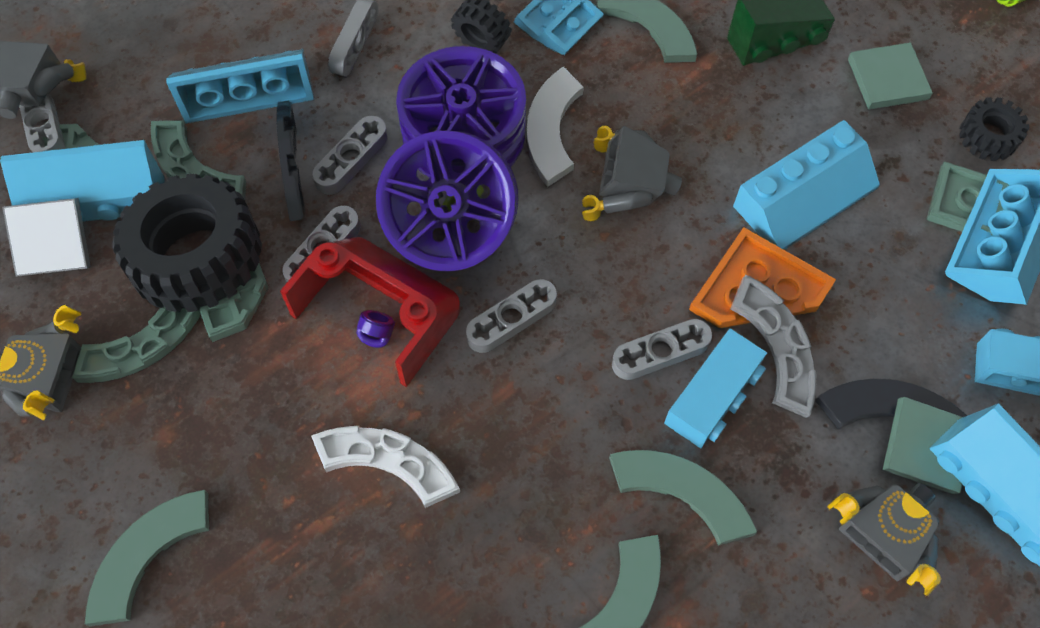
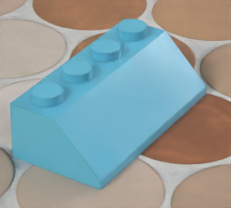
[166,49,314,124]
[733,120,880,250]
[0,140,165,221]
[945,169,1040,305]
[929,403,1040,567]

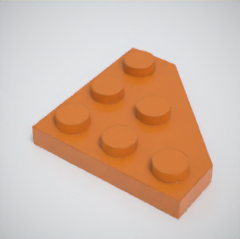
[689,227,836,328]

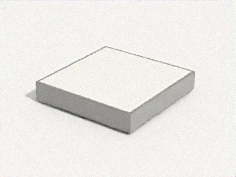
[2,198,91,277]

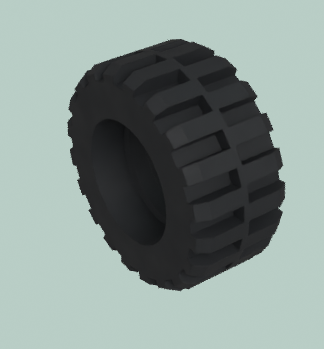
[112,174,262,312]

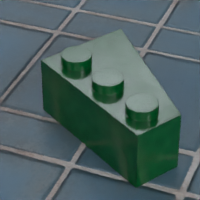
[727,0,835,66]

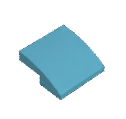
[514,0,604,55]

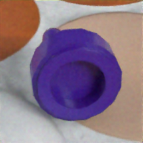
[356,310,395,348]

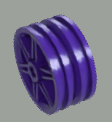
[396,46,526,178]
[376,131,519,271]

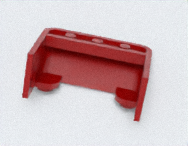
[280,237,460,387]

